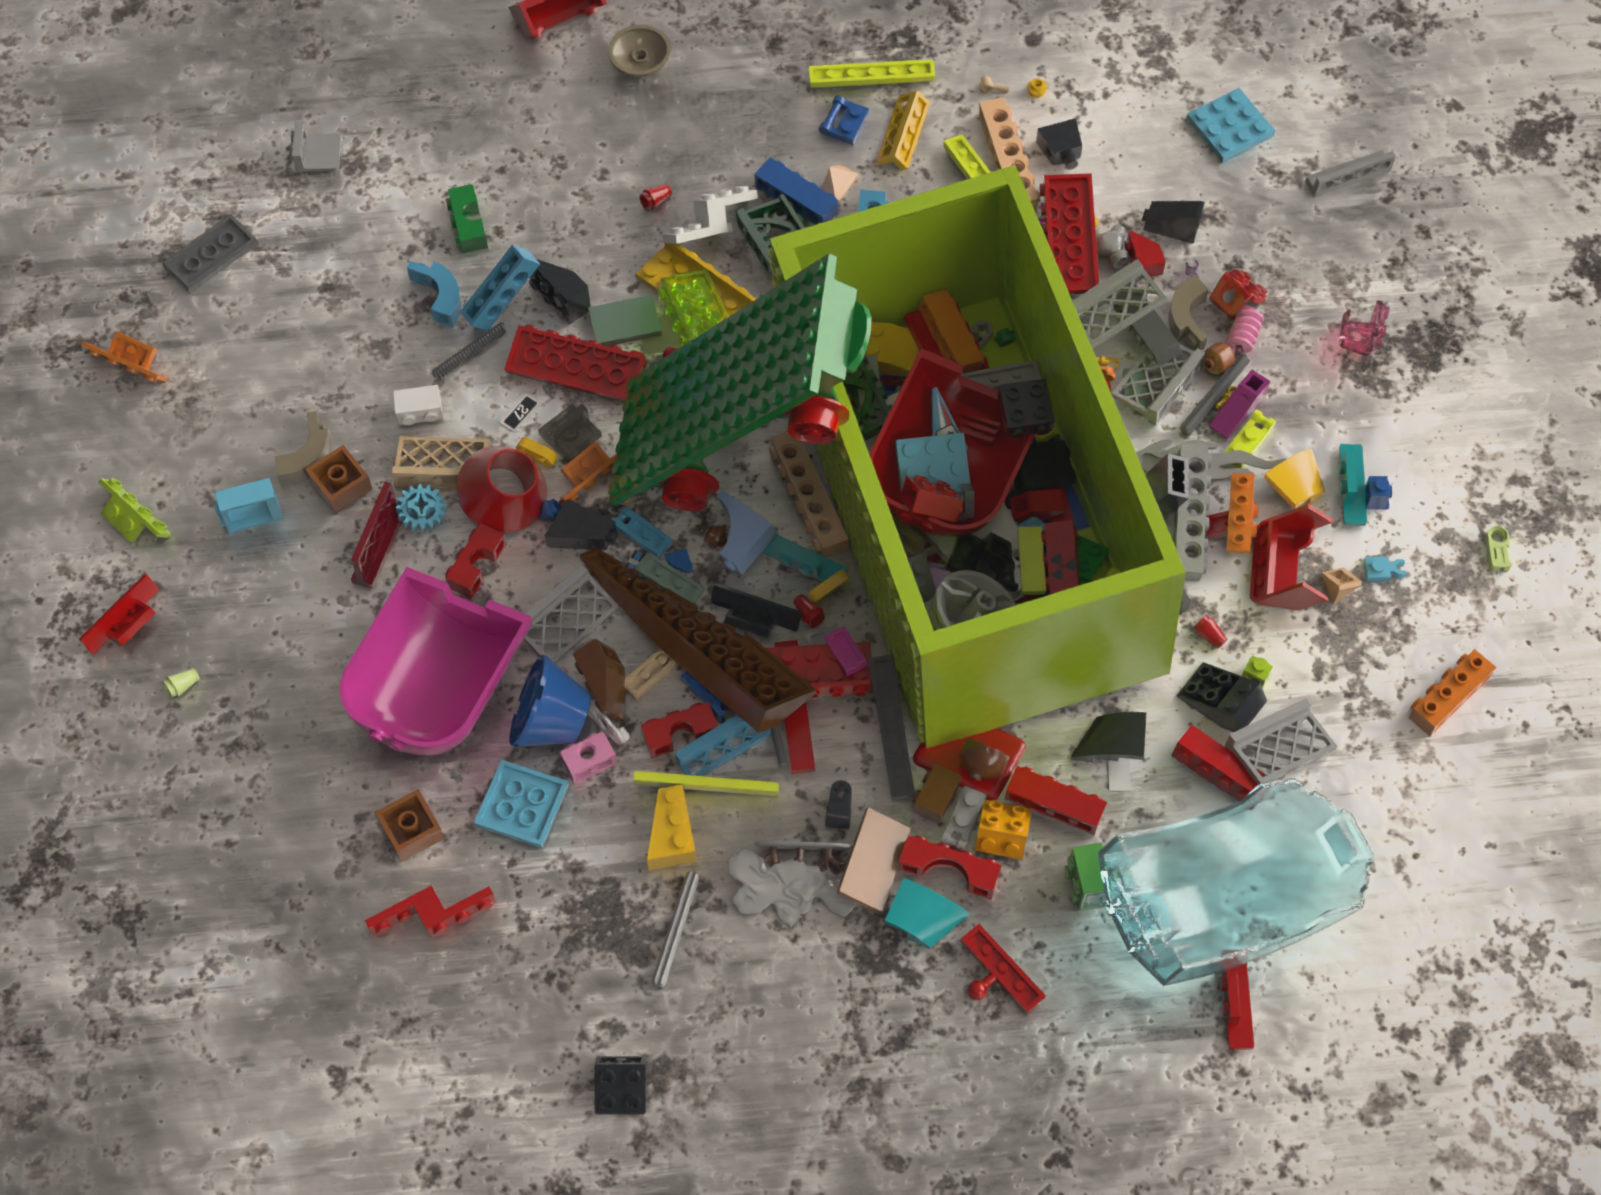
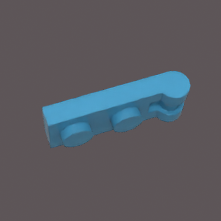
[611,506,673,558]

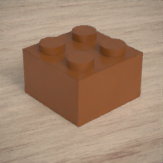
[305,445,373,514]
[375,789,444,862]

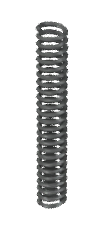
[432,322,506,379]

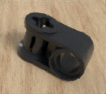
[825,780,852,829]

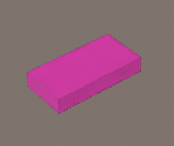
[824,626,868,677]

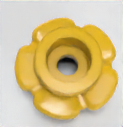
[1027,78,1048,98]

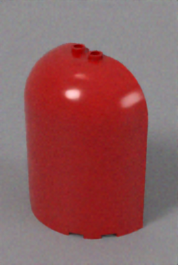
[870,348,1035,537]

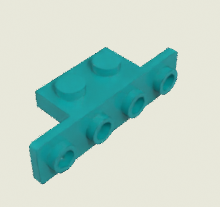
[1338,444,1367,526]
[762,535,848,582]

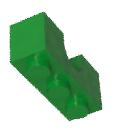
[445,184,488,253]

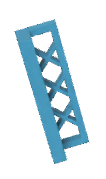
[675,715,771,776]

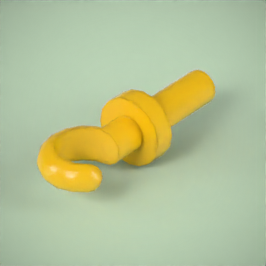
[1096,355,1120,368]
[1216,386,1237,409]

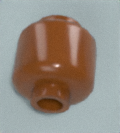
[1203,342,1235,375]

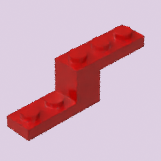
[365,885,496,937]

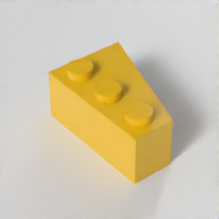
[647,784,696,871]

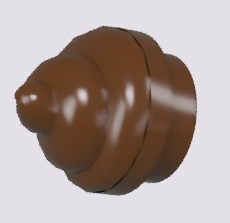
[704,525,728,548]

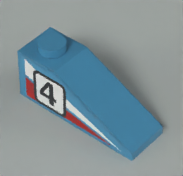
[930,387,968,451]

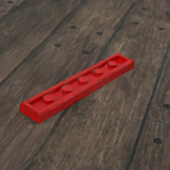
[774,640,815,774]

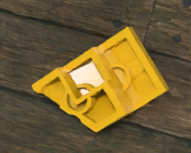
[1264,449,1326,509]

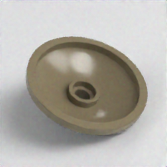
[608,25,671,77]

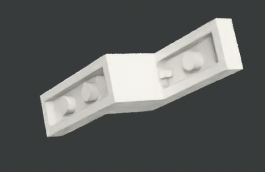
[662,186,758,244]

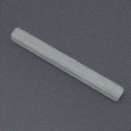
[652,871,699,987]

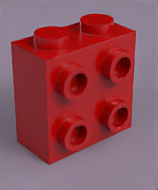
[899,475,963,523]

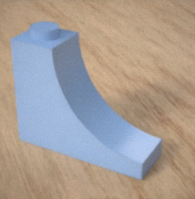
[717,490,777,575]

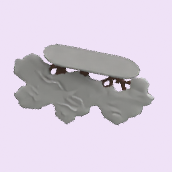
[728,841,857,927]

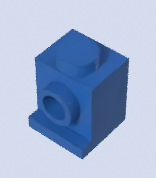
[1365,476,1392,509]

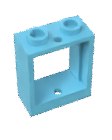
[213,478,283,533]

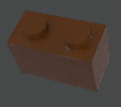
[912,763,962,825]

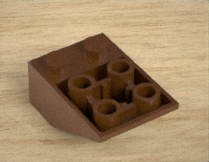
[572,638,625,722]

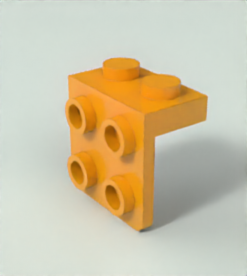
[975,800,1031,860]

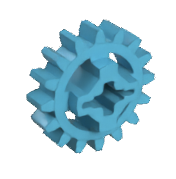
[396,484,446,533]

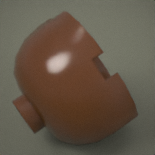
[960,738,1010,782]

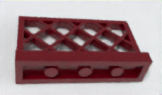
[351,481,402,589]

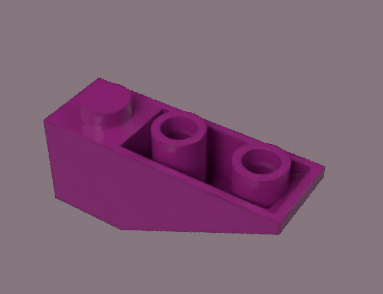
[1209,369,1270,440]

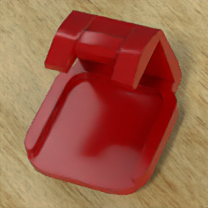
[1209,268,1268,320]

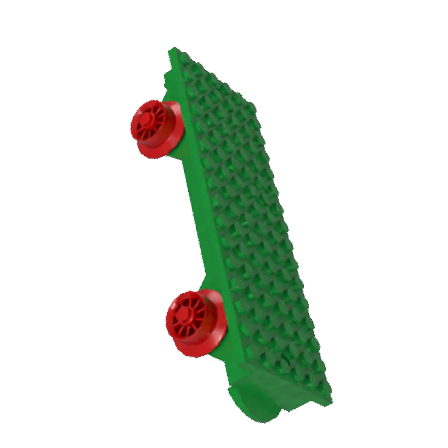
[608,253,871,512]

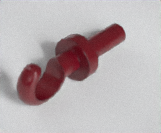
[880,377,905,388]

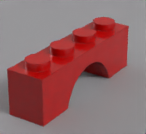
[898,835,1002,900]

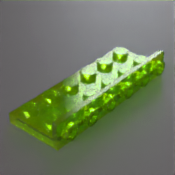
[658,269,729,347]

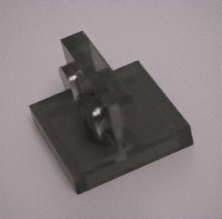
[538,404,602,463]

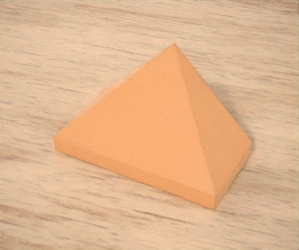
[821,165,859,204]
[1322,567,1362,605]

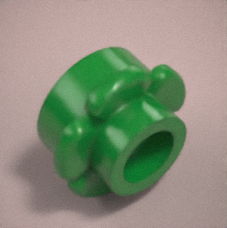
[994,328,1016,347]

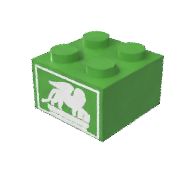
[1065,843,1113,910]

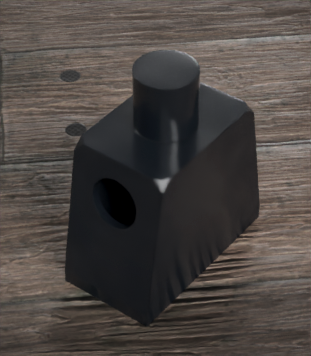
[1036,118,1082,170]

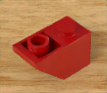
[1124,231,1166,277]
[1010,489,1067,523]

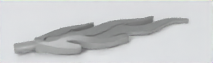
[1136,440,1286,481]

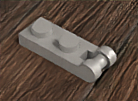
[940,786,987,851]

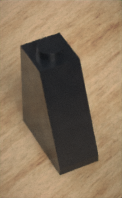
[1142,201,1205,244]
[544,499,618,550]

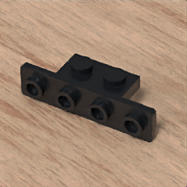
[710,583,802,638]

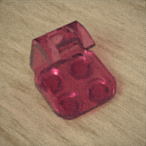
[1339,300,1390,356]

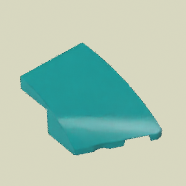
[885,878,970,949]

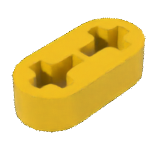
[516,437,558,468]
[808,569,850,603]

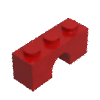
[445,523,507,599]
[641,702,718,759]

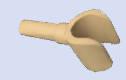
[979,76,1009,93]

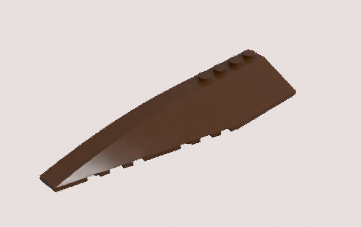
[579,548,816,733]

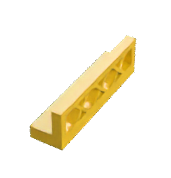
[876,90,930,171]

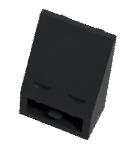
[529,259,591,324]
[1176,662,1267,732]

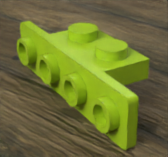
[99,478,172,542]

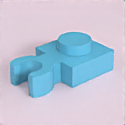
[1363,557,1407,582]

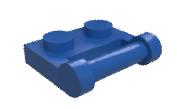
[818,95,869,145]

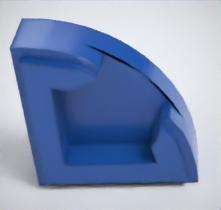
[664,548,693,573]

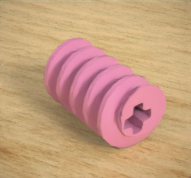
[1225,305,1264,354]

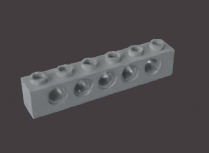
[1173,443,1212,581]

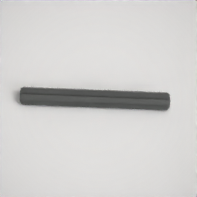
[1180,353,1250,436]

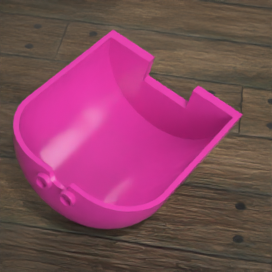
[339,567,532,756]

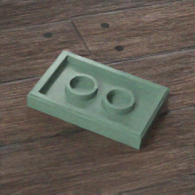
[588,295,662,346]

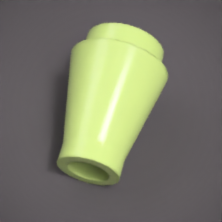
[162,668,200,698]

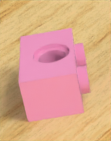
[560,731,617,784]

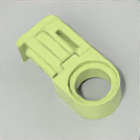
[1485,526,1513,572]

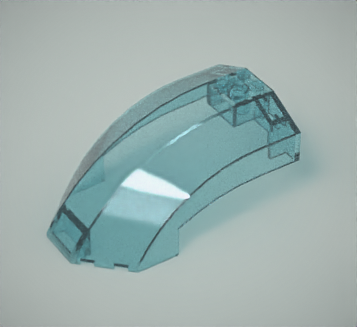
[1098,778,1375,986]

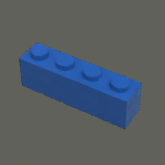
[754,157,838,225]

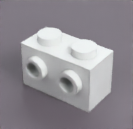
[393,385,443,425]

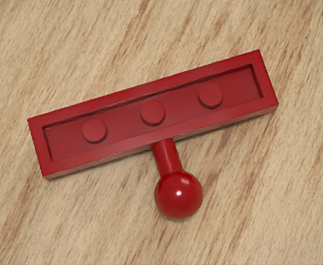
[960,924,1046,1015]

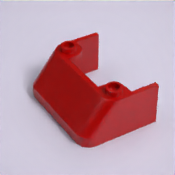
[508,0,607,40]
[1250,504,1333,610]

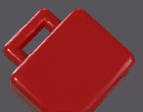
[913,728,1026,801]

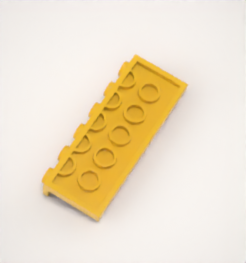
[636,243,757,330]

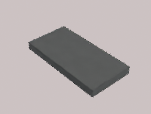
[162,214,259,293]

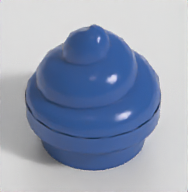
[540,499,562,522]

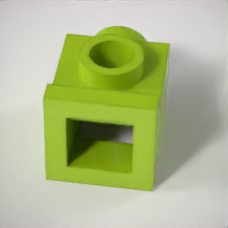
[1242,655,1273,688]

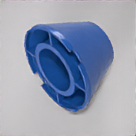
[509,654,590,747]

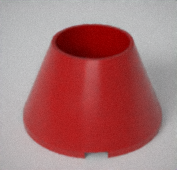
[456,446,547,533]

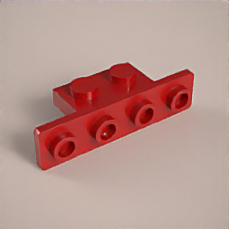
[79,574,159,654]
[1220,952,1254,1050]

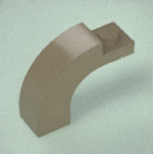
[1168,275,1209,351]
[275,411,331,487]

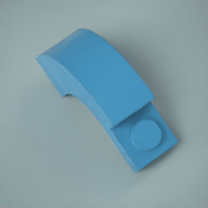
[407,261,461,328]

